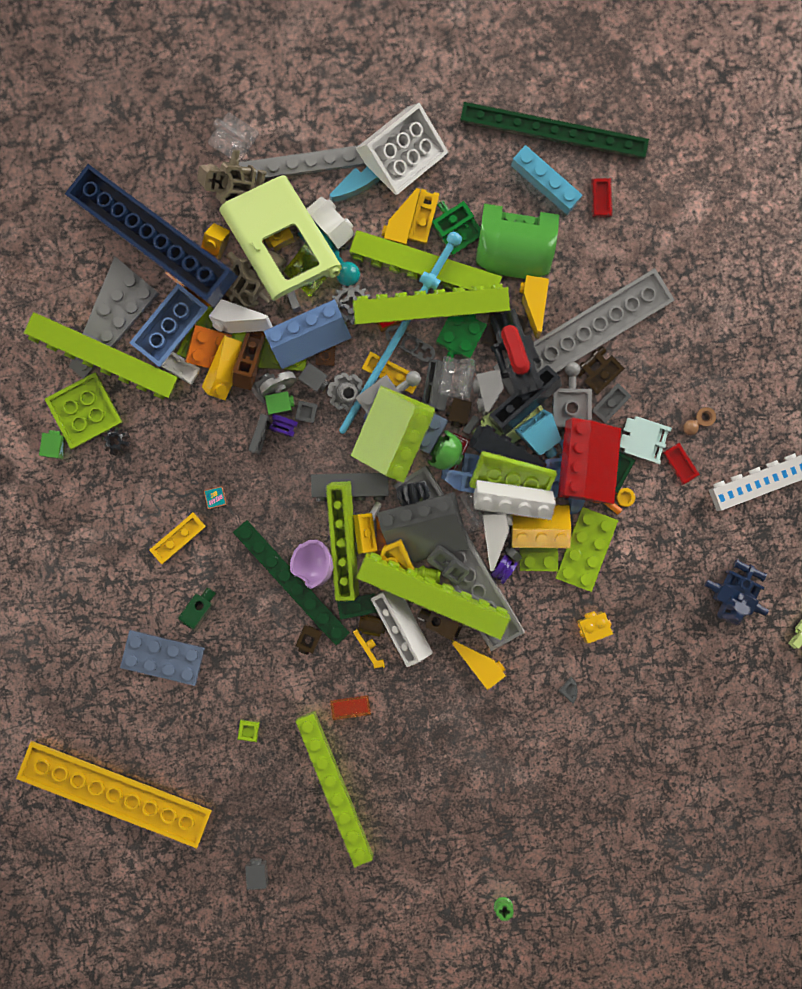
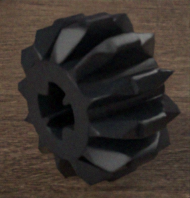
[396,480,430,506]

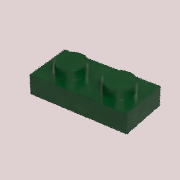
[337,593,377,620]

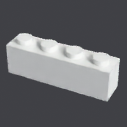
[473,480,556,520]
[371,591,433,667]

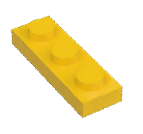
[362,352,417,395]
[149,512,206,565]

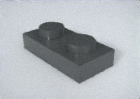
[592,383,631,424]

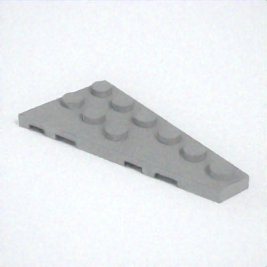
[69,256,159,378]

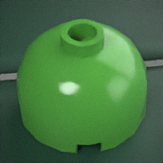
[427,431,463,470]

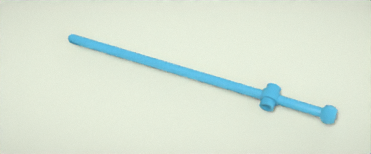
[339,232,462,434]

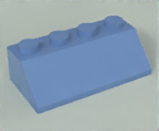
[129,284,208,367]
[264,299,352,369]

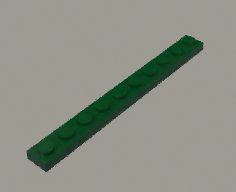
[460,102,649,159]

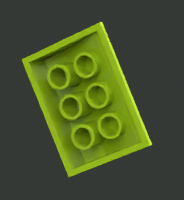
[351,385,435,483]

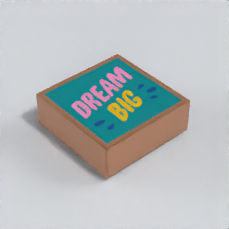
[203,486,227,509]

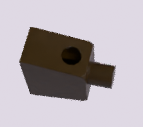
[417,608,464,641]

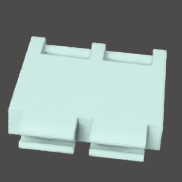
[620,416,672,465]

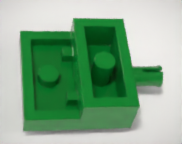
[432,200,481,256]
[436,315,487,364]

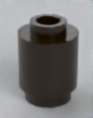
[358,615,386,637]

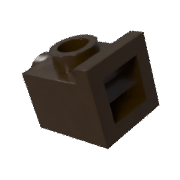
[295,624,323,655]

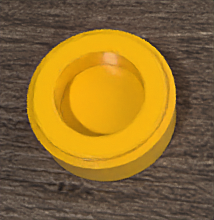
[615,488,635,507]

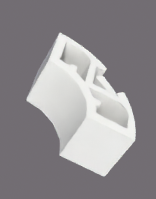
[307,196,355,249]

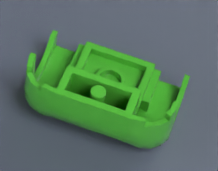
[476,204,559,279]

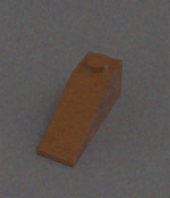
[232,331,266,390]

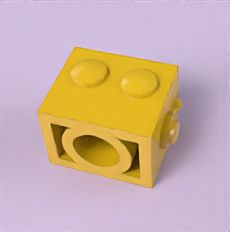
[577,611,613,644]

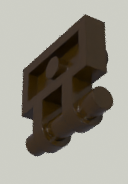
[578,346,625,396]

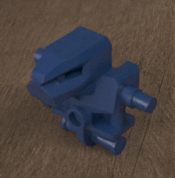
[704,559,769,626]

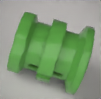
[494,897,514,921]

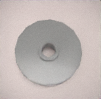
[260,372,297,397]

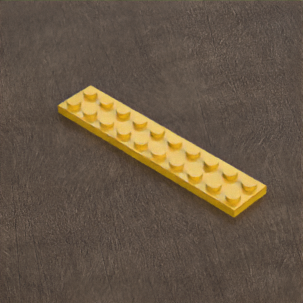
[16,741,212,848]

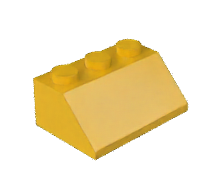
[510,504,571,548]

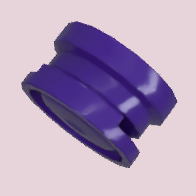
[268,414,298,437]
[491,554,518,584]

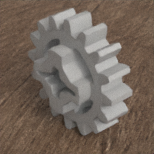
[332,284,371,326]

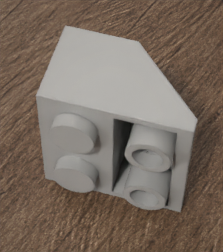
[472,369,504,416]

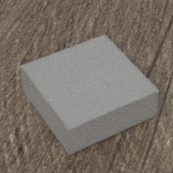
[287,291,301,313]

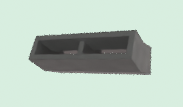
[422,359,453,412]

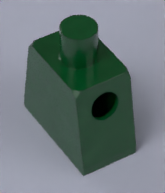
[177,587,216,632]

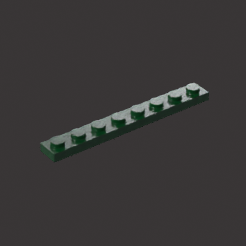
[233,520,350,646]

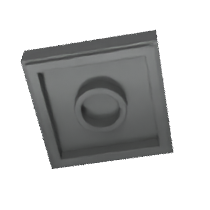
[248,414,272,456]

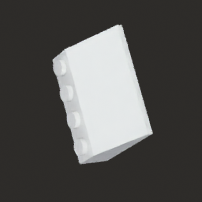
[356,103,448,195]

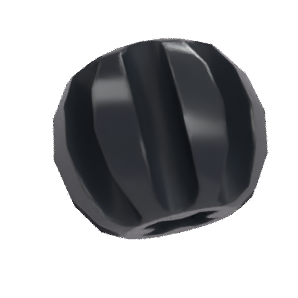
[102,427,131,456]

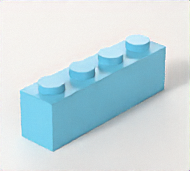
[511,145,583,215]

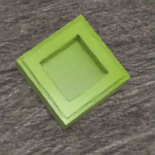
[237,720,260,742]

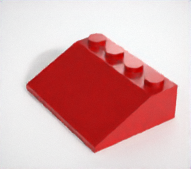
[558,418,622,504]

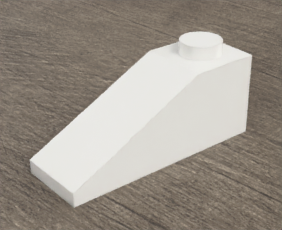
[209,299,273,333]
[483,510,513,571]

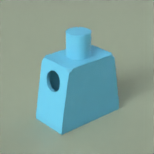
[515,409,561,458]

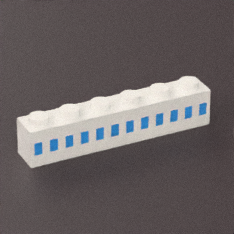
[709,453,802,511]

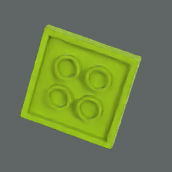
[45,372,123,450]

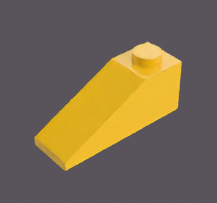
[381,188,420,246]
[519,275,549,339]
[202,335,242,400]
[451,641,506,690]

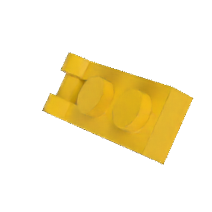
[408,189,440,245]

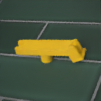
[353,629,385,669]

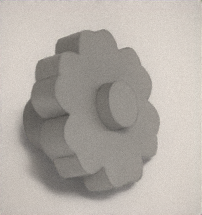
[326,372,363,411]

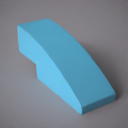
[329,167,380,203]

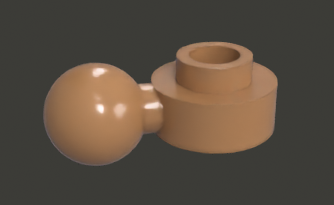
[683,407,716,435]

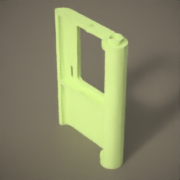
[219,176,342,301]

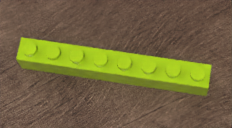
[349,230,502,291]
[352,284,510,325]
[24,312,179,400]
[356,553,510,640]
[296,711,373,868]

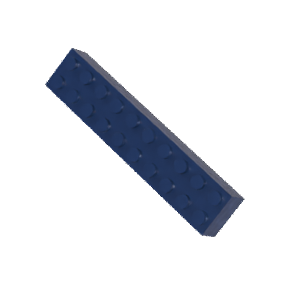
[65,164,238,307]

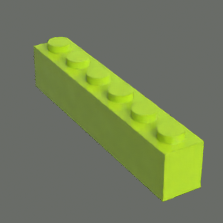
[326,481,360,601]

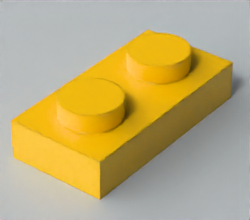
[353,513,377,554]

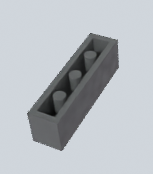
[311,473,389,502]

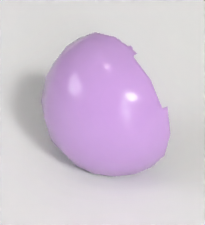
[290,539,333,589]

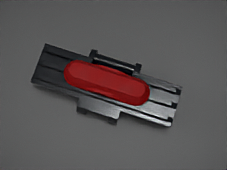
[490,308,543,397]

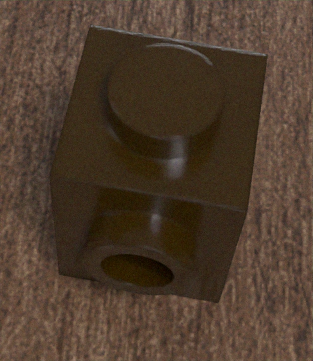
[445,398,472,428]

